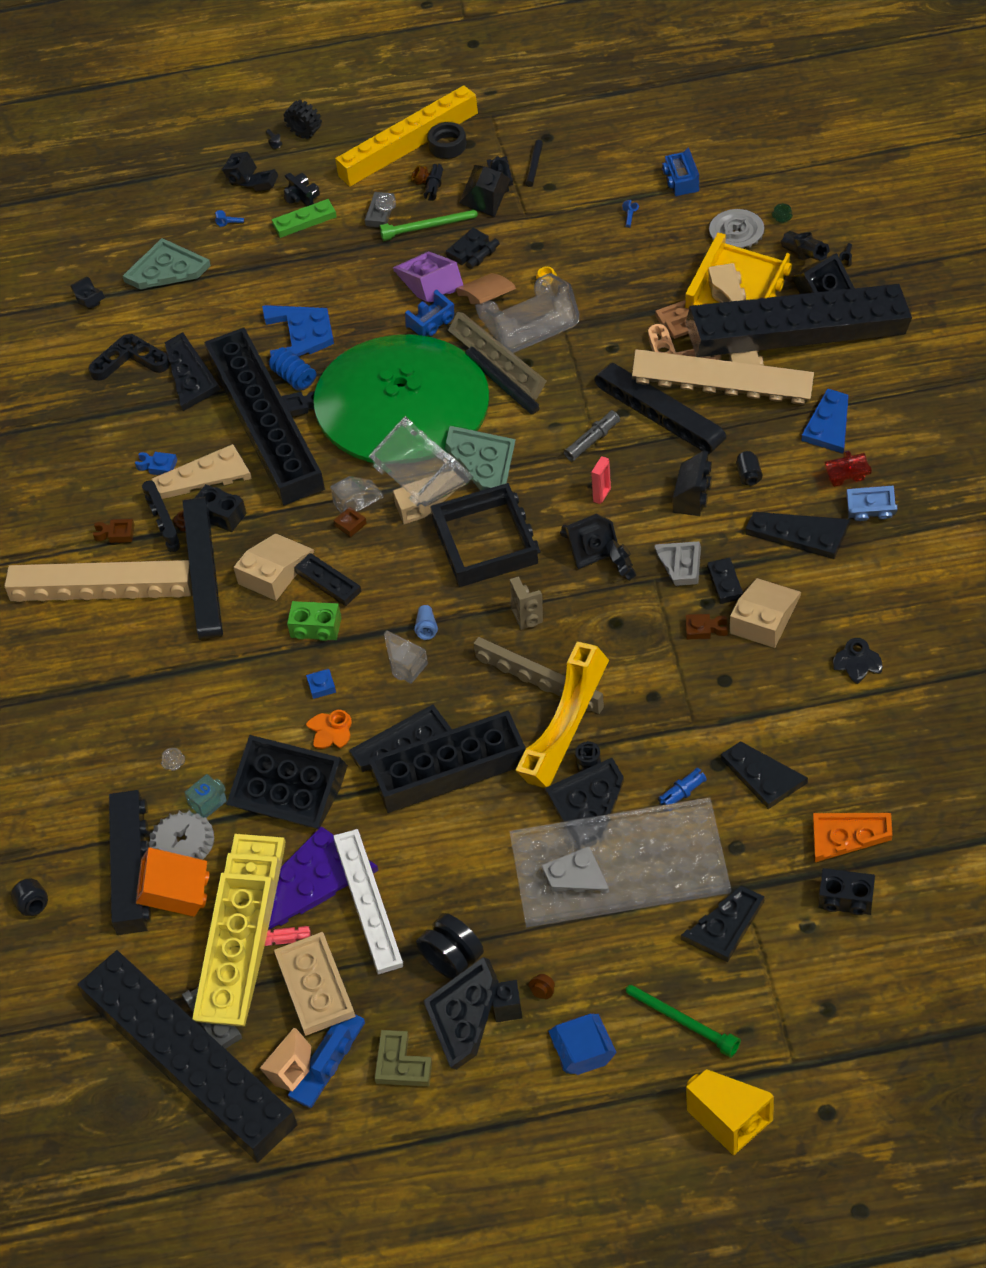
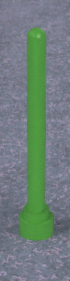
[380,210,478,241]

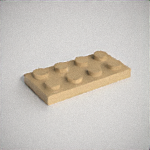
[274,932,356,1036]

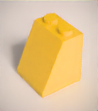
[686,1069,774,1156]

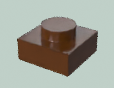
[334,507,367,537]

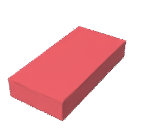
[591,456,611,504]

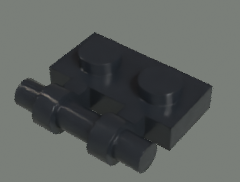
[446,227,500,269]

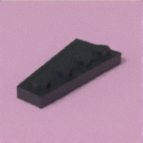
[164,332,221,411]
[746,512,850,559]
[349,704,452,772]

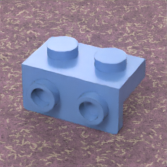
[846,486,897,521]

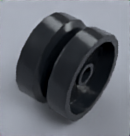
[416,913,484,980]

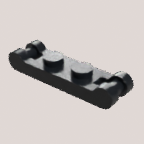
[142,480,180,552]

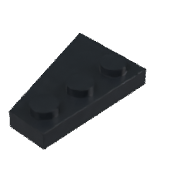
[721,741,808,809]
[681,886,765,962]

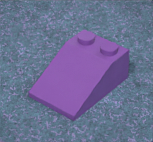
[393,251,463,302]

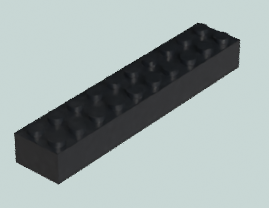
[686,284,912,357]
[204,327,325,506]
[77,950,298,1163]

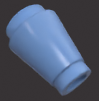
[414,605,438,640]

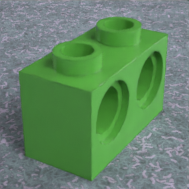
[287,601,341,641]

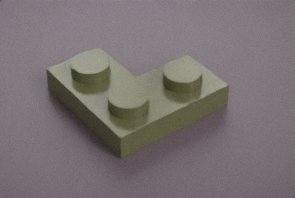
[375,1030,432,1087]

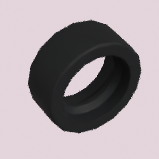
[427,122,467,159]

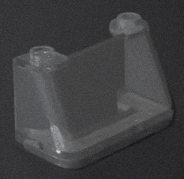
[475,273,580,353]
[369,416,474,507]

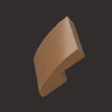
[456,273,516,304]
[655,300,689,339]

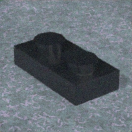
[707,558,743,604]

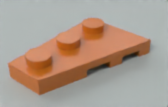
[813,813,892,862]

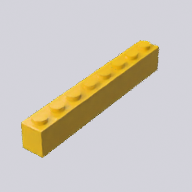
[335,85,478,186]

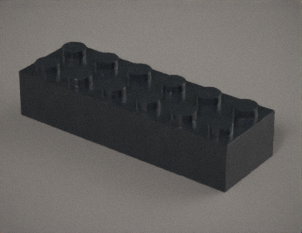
[368,710,526,813]

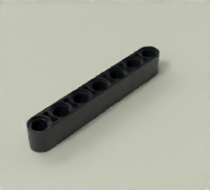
[594,363,726,454]
[183,496,223,640]

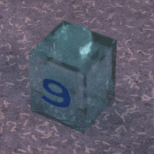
[184,774,227,818]

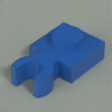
[135,452,177,475]

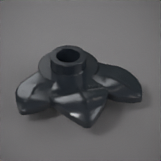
[833,638,883,684]

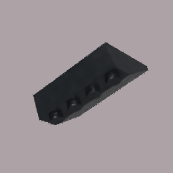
[226,735,348,829]

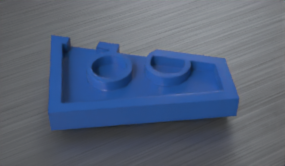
[802,389,848,454]

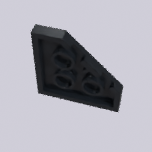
[545,758,624,850]
[424,957,499,1070]

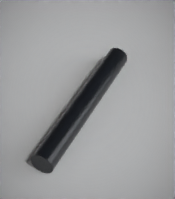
[525,140,543,187]

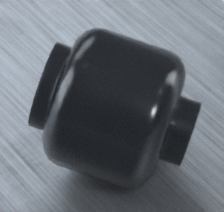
[11,878,48,916]

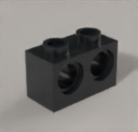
[195,484,247,532]
[818,868,875,915]

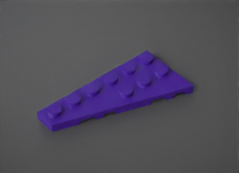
[268,826,378,930]

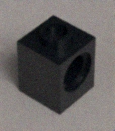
[222,152,257,185]
[493,980,523,1023]

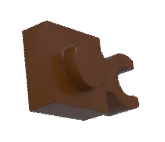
[93,519,135,543]
[686,614,727,640]

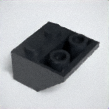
[673,451,712,516]

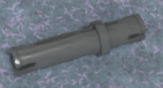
[564,410,620,462]

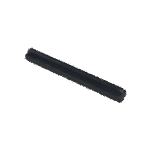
[465,347,540,414]

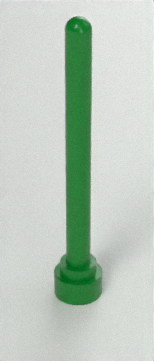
[626,985,741,1058]

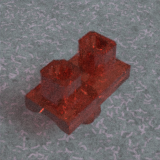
[824,451,872,487]

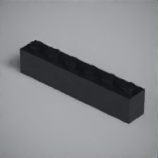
[109,790,151,935]

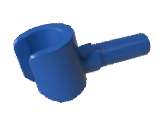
[622,199,639,227]
[215,210,244,227]

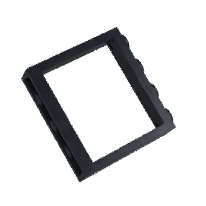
[430,483,541,587]

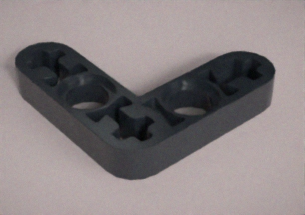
[89,334,170,381]

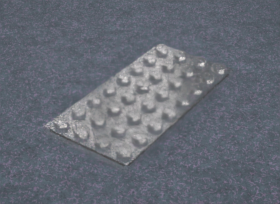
[510,797,731,928]

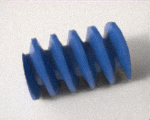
[269,347,316,391]

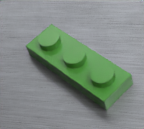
[272,199,337,238]

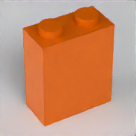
[136,847,209,917]

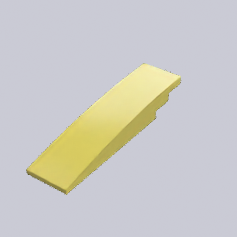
[192,834,286,1027]

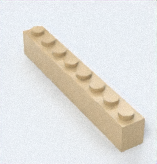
[632,349,814,405]
[5,560,192,602]

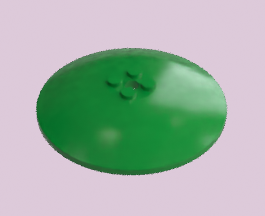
[314,334,489,465]

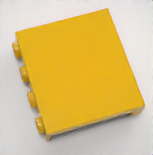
[685,232,792,309]

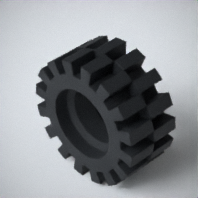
[283,100,322,139]

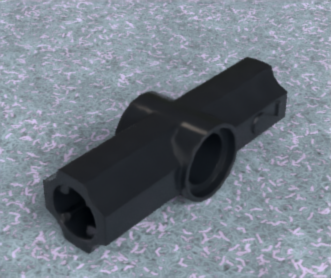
[781,231,830,261]

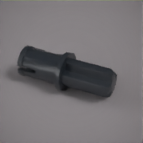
[423,163,443,201]

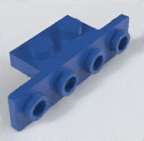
[288,1014,365,1108]

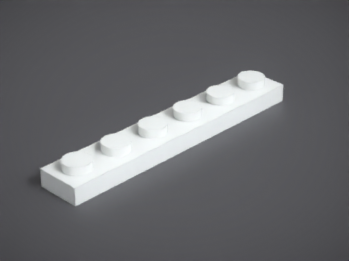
[333,829,403,974]

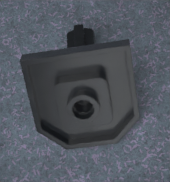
[560,514,618,569]

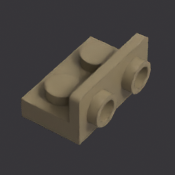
[510,577,543,629]

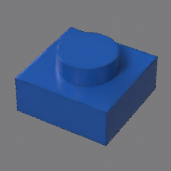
[306,669,336,699]

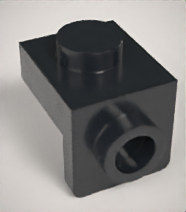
[70,276,105,308]

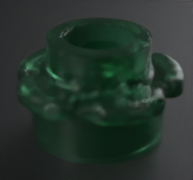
[772,203,793,223]

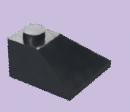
[459,165,510,217]
[791,253,854,294]

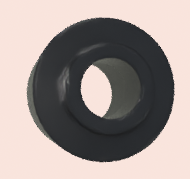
[736,451,763,486]

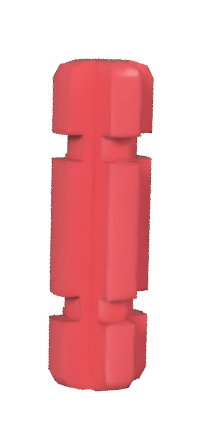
[264,926,311,946]

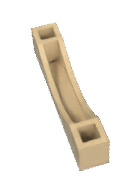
[708,263,764,366]

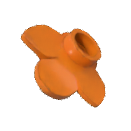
[306,710,352,749]

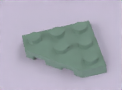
[123,238,211,289]
[445,426,516,491]

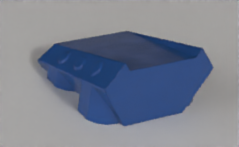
[548,1014,617,1075]

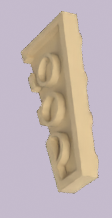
[152,444,252,499]

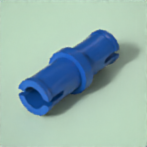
[658,768,707,810]

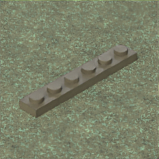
[448,312,547,400]
[474,637,604,714]

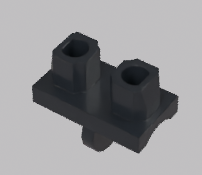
[487,156,513,193]
[284,173,320,206]

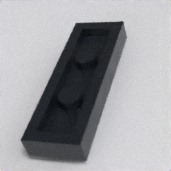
[294,553,362,606]

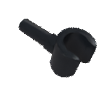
[266,129,283,150]
[839,243,852,266]

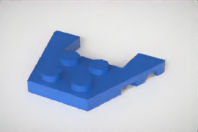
[262,305,334,357]

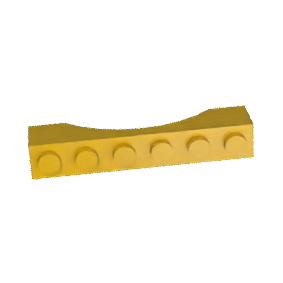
[515,642,609,788]

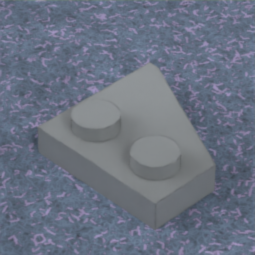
[655,541,701,586]
[542,847,609,894]

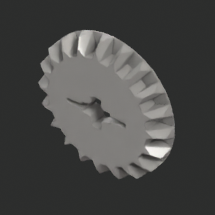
[709,209,764,249]
[149,810,214,860]

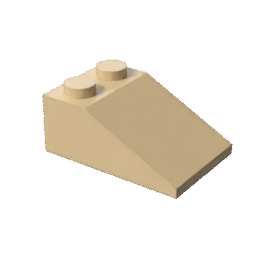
[234,533,314,601]
[730,578,801,648]

